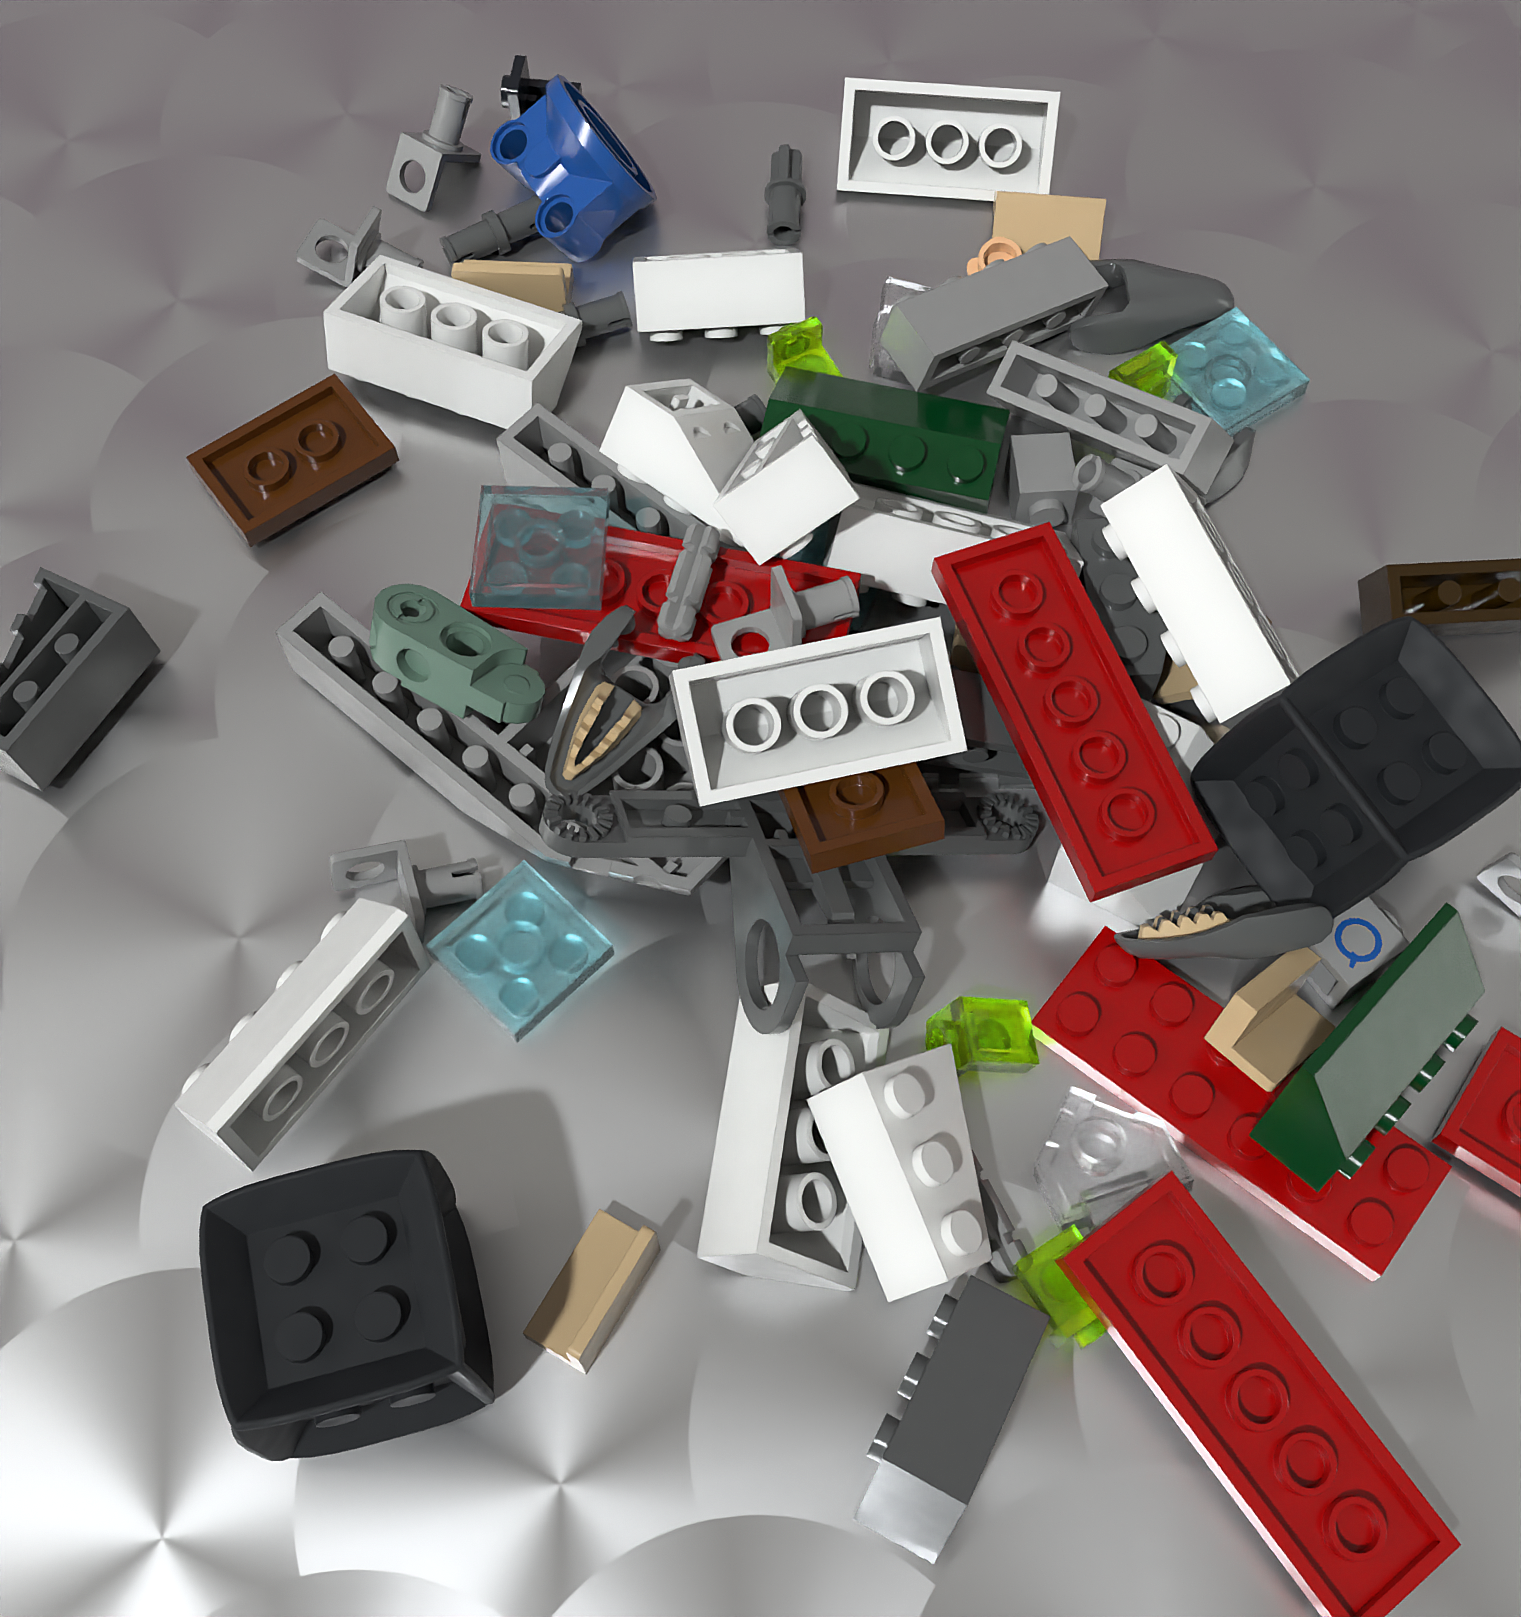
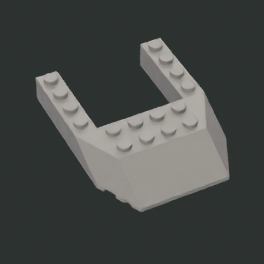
[275,403,738,896]

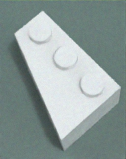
[712,409,860,566]
[807,1043,993,1302]

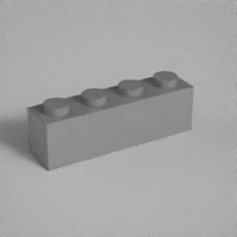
[879,236,1109,392]
[986,340,1234,495]

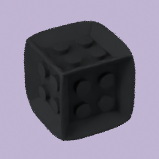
[1190,616,1521,919]
[199,1150,495,1461]

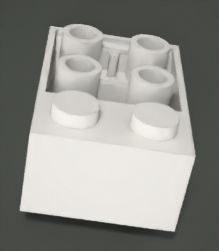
[599,378,754,547]

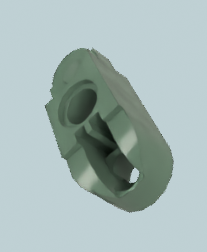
[369,584,545,724]

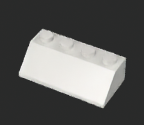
[837,77,1060,201]
[323,255,582,430]
[1100,464,1300,729]
[823,482,1084,607]
[669,617,967,806]
[174,897,431,1172]
[696,982,889,1291]

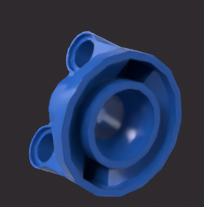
[490,74,657,262]

